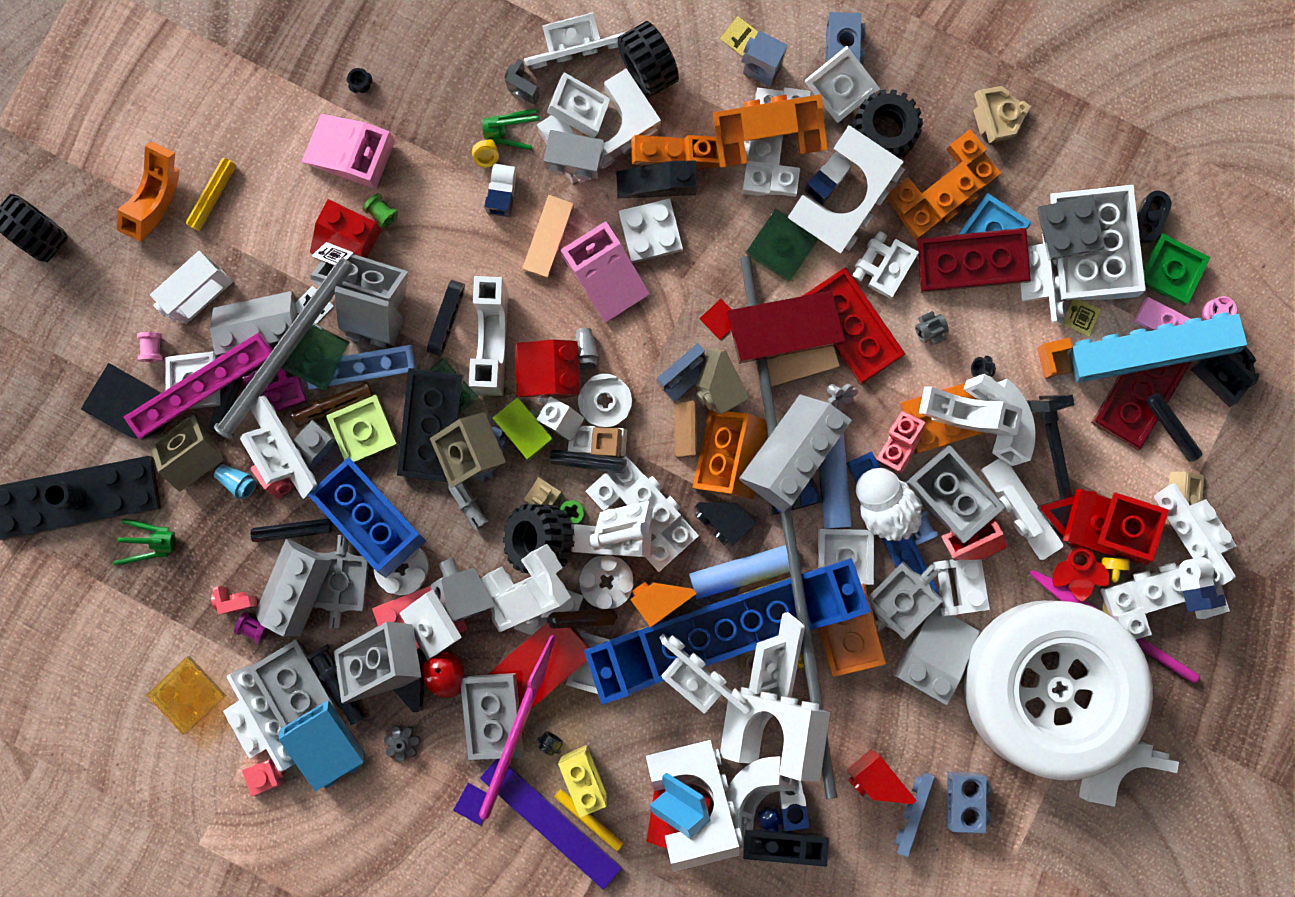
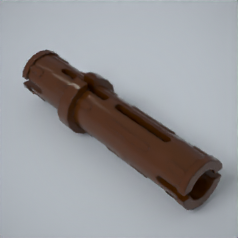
[291,381,373,428]

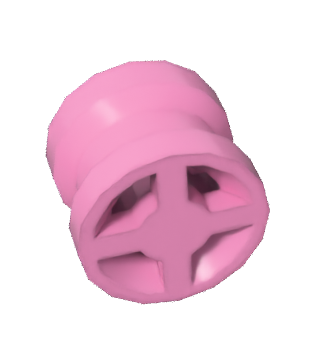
[1202,296,1237,320]

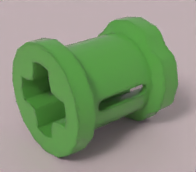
[363,193,398,229]
[560,500,585,524]

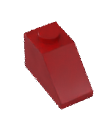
[941,518,1008,561]

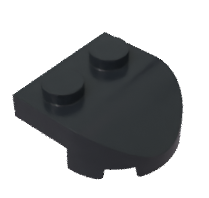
[1191,347,1259,408]

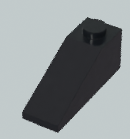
[616,160,697,199]
[743,829,829,867]

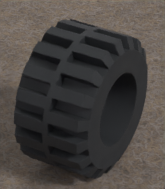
[618,21,679,97]
[852,89,923,159]
[0,193,68,263]
[503,504,575,573]

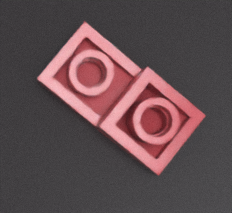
[876,411,926,474]

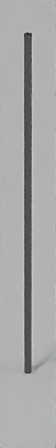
[740,256,838,799]

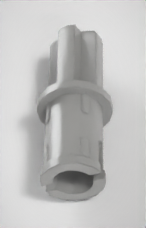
[448,483,489,530]

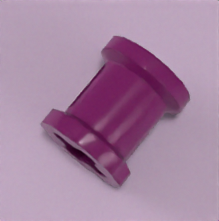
[234,612,269,645]

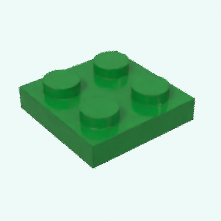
[1143,233,1211,306]

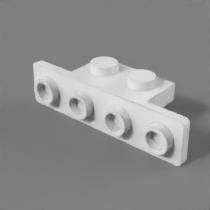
[524,13,625,69]
[1020,234,1067,325]
[240,395,317,499]
[981,458,1063,560]
[1154,483,1237,589]
[749,612,805,700]
[659,633,750,714]
[223,666,295,772]

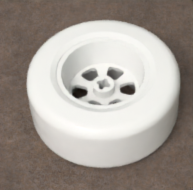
[964,600,1153,780]

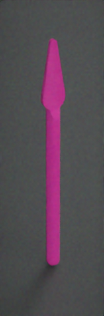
[1029,570,1200,683]
[479,635,555,820]

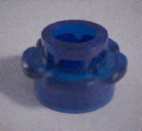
[758,806,782,831]

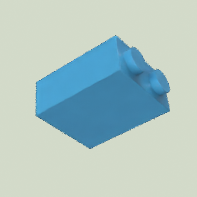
[278,700,364,792]

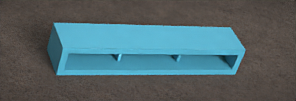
[1069,312,1247,383]

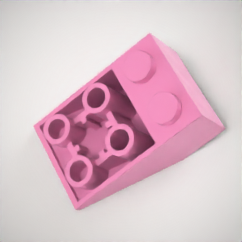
[302,114,395,190]
[561,221,650,323]

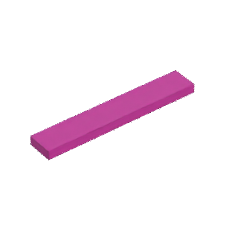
[123,331,273,439]

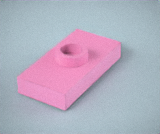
[1133,297,1190,331]

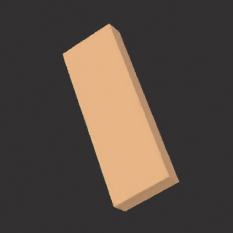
[522,195,574,279]
[755,346,840,387]

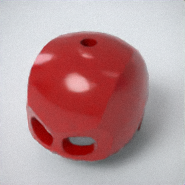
[422,651,465,698]

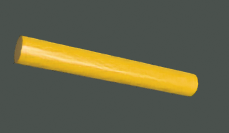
[554,789,623,852]

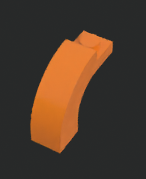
[117,141,180,242]

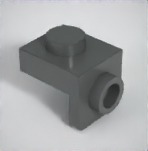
[504,59,540,105]

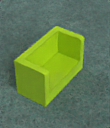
[493,397,554,461]

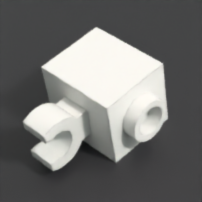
[531,397,585,441]

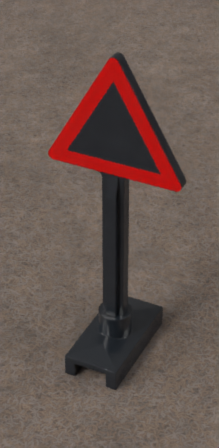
[1026,395,1097,549]

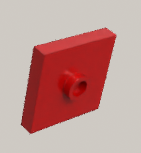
[1063,489,1115,556]

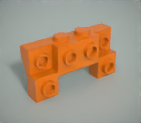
[712,94,828,168]
[885,129,1001,241]

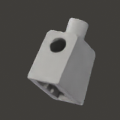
[431,558,495,623]

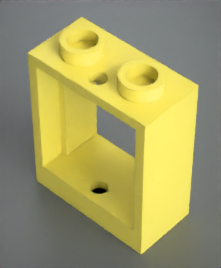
[558,745,608,818]

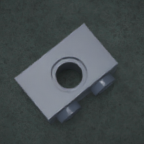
[825,12,865,65]
[742,31,788,87]

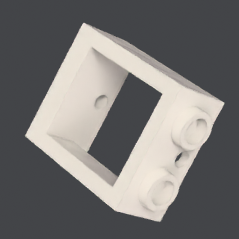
[150,251,233,324]

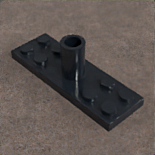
[0,456,161,540]

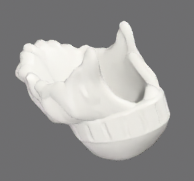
[856,468,923,541]

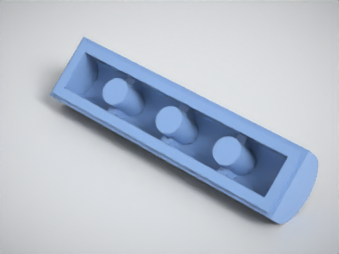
[304,345,417,389]
[819,432,852,529]
[689,545,801,600]

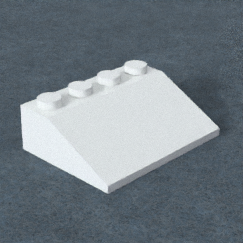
[1050,185,1146,300]

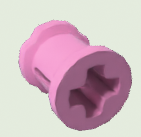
[137,332,163,363]

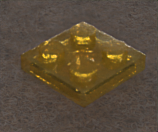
[146,656,227,735]

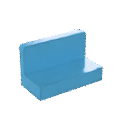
[650,773,710,838]

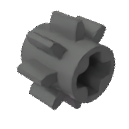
[915,311,949,346]

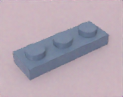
[894,771,935,857]

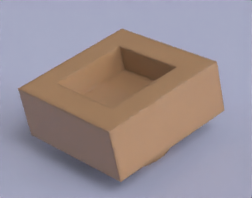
[591,427,622,457]

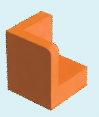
[1037,337,1073,378]

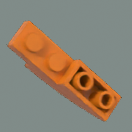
[631,135,736,169]

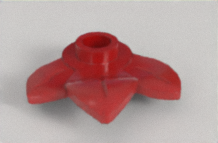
[1052,547,1109,602]

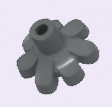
[384,725,420,761]

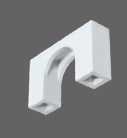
[537,69,661,184]
[788,125,905,253]
[469,276,509,396]
[720,687,830,782]
[646,740,743,872]

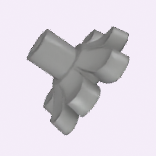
[826,384,858,413]

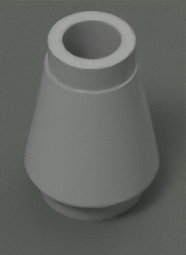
[575,328,599,369]

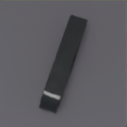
[427,280,465,357]

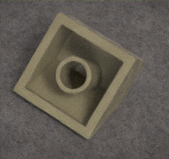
[695,346,749,414]
[430,412,506,488]
[150,413,224,492]

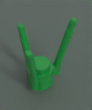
[482,108,540,150]
[113,519,176,566]

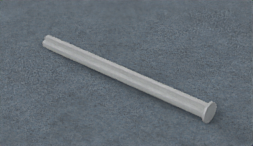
[214,258,354,439]

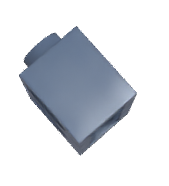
[946,771,991,833]

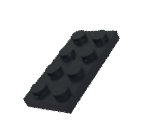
[397,368,464,482]

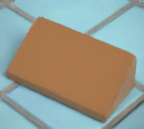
[674,401,697,457]

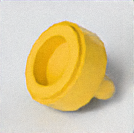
[472,139,499,168]
[1102,557,1130,583]

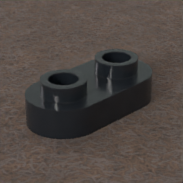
[1137,191,1172,243]

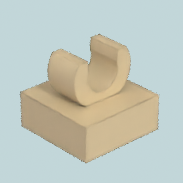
[524,477,562,506]

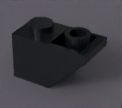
[694,502,756,546]

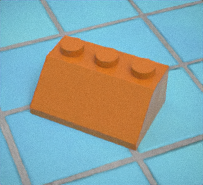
[692,410,767,500]
[630,581,697,627]

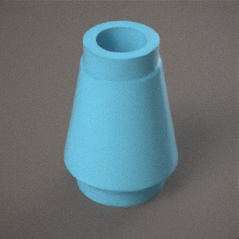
[214,464,257,499]

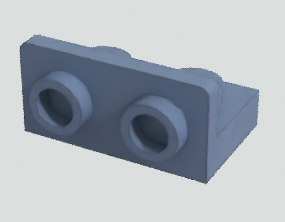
[657,343,705,402]

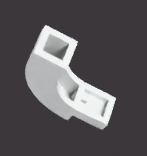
[963,374,1035,466]
[919,387,1023,435]
[570,524,652,557]
[1079,742,1179,807]
[725,757,794,849]

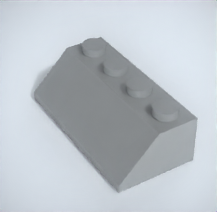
[739,394,852,512]

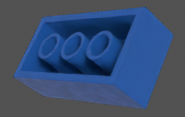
[307,457,427,578]

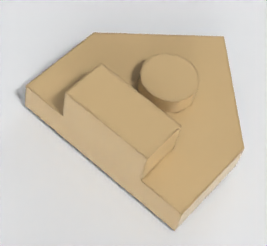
[973,86,1032,143]

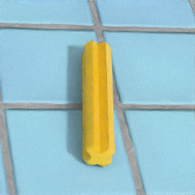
[186,158,236,231]

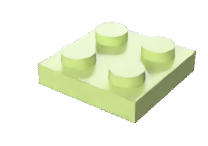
[326,395,398,463]

